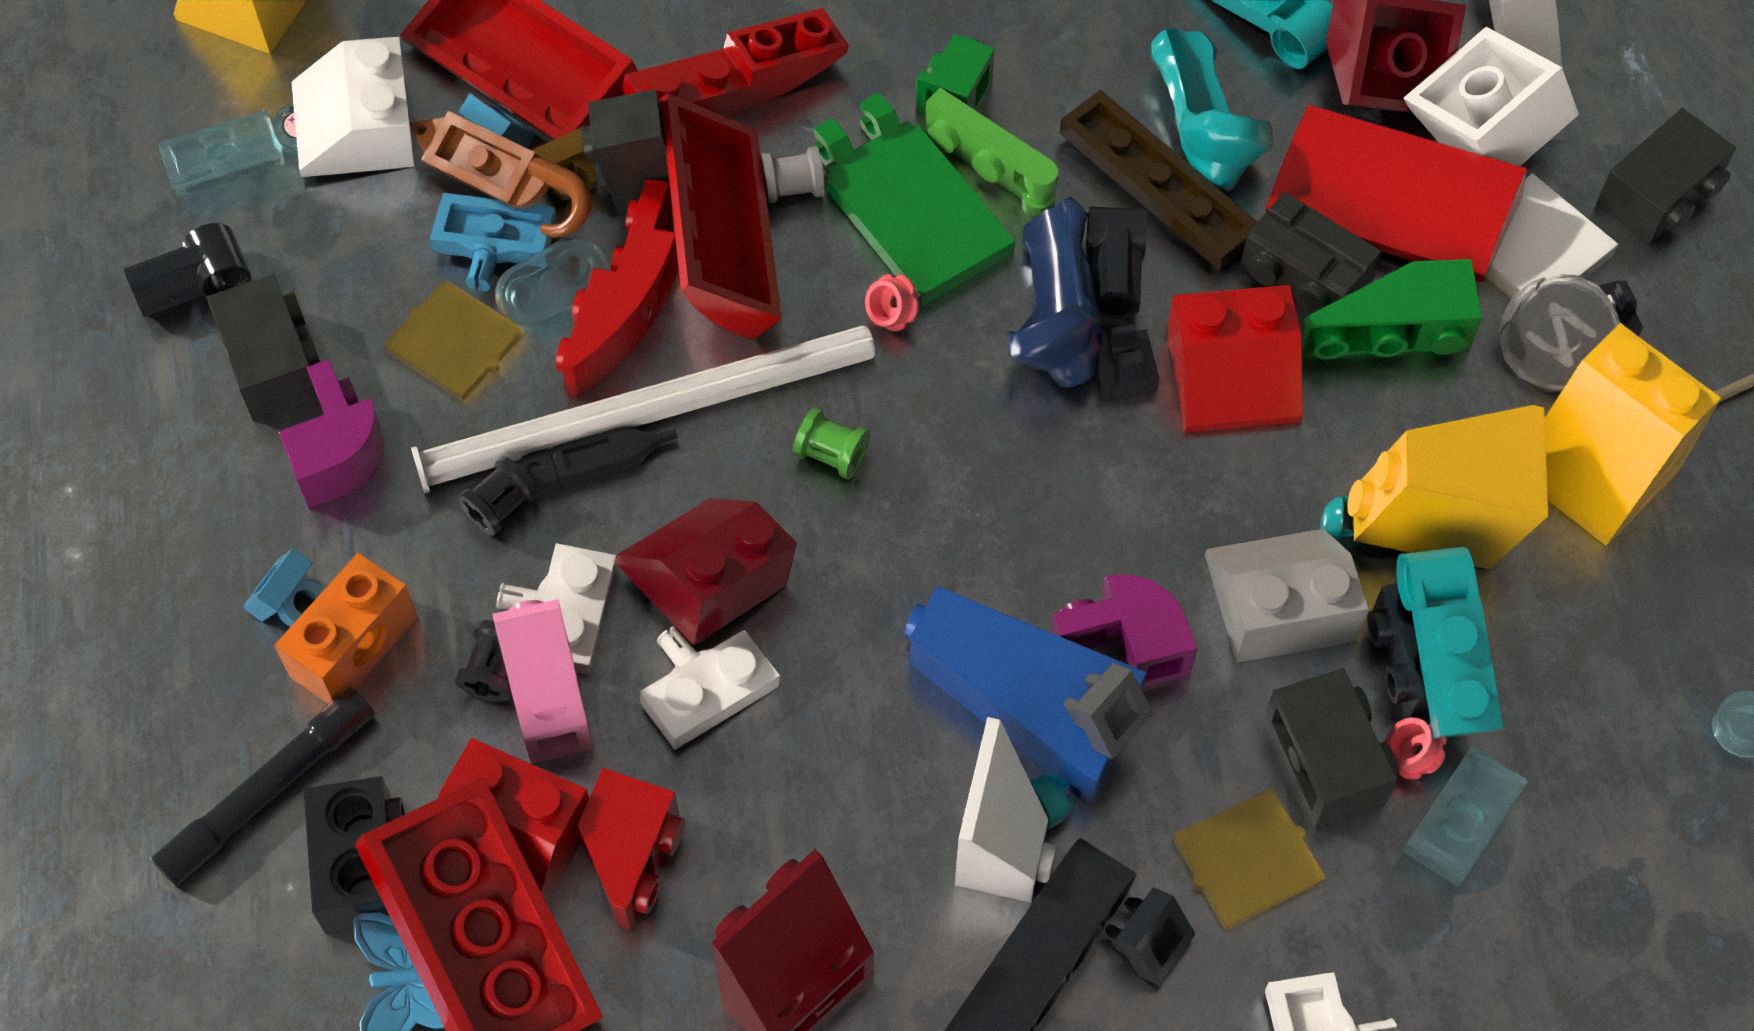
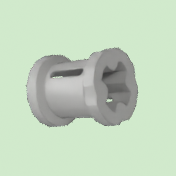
[761,146,824,204]

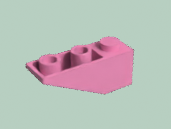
[493,599,594,764]

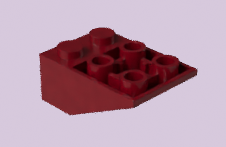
[711,849,874,1031]

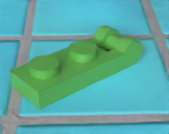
[925,87,1058,218]

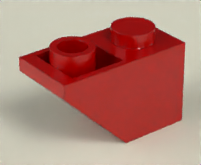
[577,768,685,932]

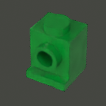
[916,34,995,116]

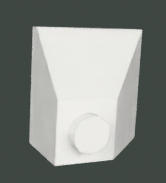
[955,717,1057,903]

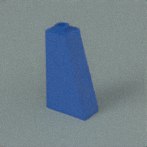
[904,586,1146,805]

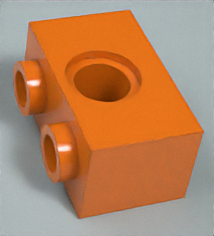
[274,553,418,704]

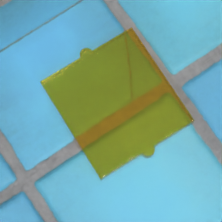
[383,280,524,402]
[1172,788,1326,930]

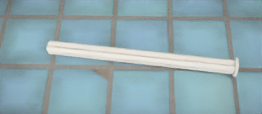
[411,326,875,494]

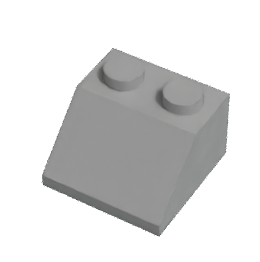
[1205,529,1369,663]

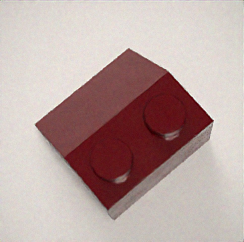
[1326,0,1467,113]
[615,498,797,646]

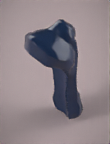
[1006,197,1102,388]

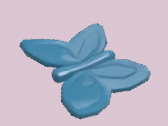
[353,913,444,1031]

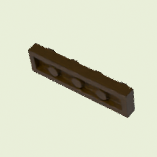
[1059,89,1257,271]

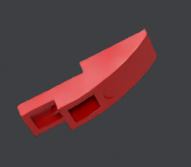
[622,8,849,119]
[556,178,679,398]

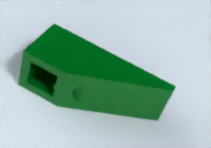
[1300,259,1482,359]

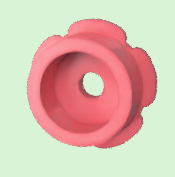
[865,274,919,331]
[1385,718,1447,780]

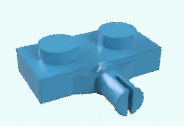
[430,193,557,292]

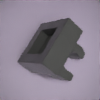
[1063,663,1153,759]

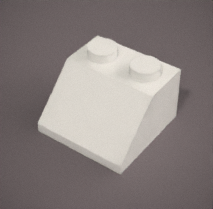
[1404,27,1579,166]
[292,37,414,177]

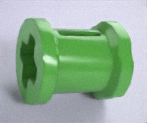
[793,407,870,480]

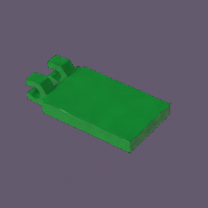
[813,92,1015,308]

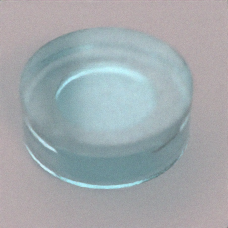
[1712,691,1754,758]

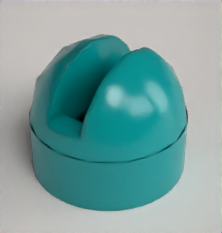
[1319,496,1361,549]
[1030,773,1075,831]

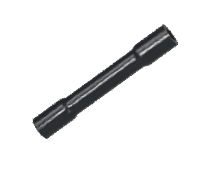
[149,686,376,887]

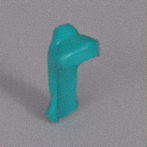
[1150,28,1274,192]

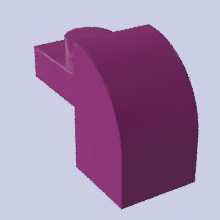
[278,359,384,509]
[1050,574,1198,687]

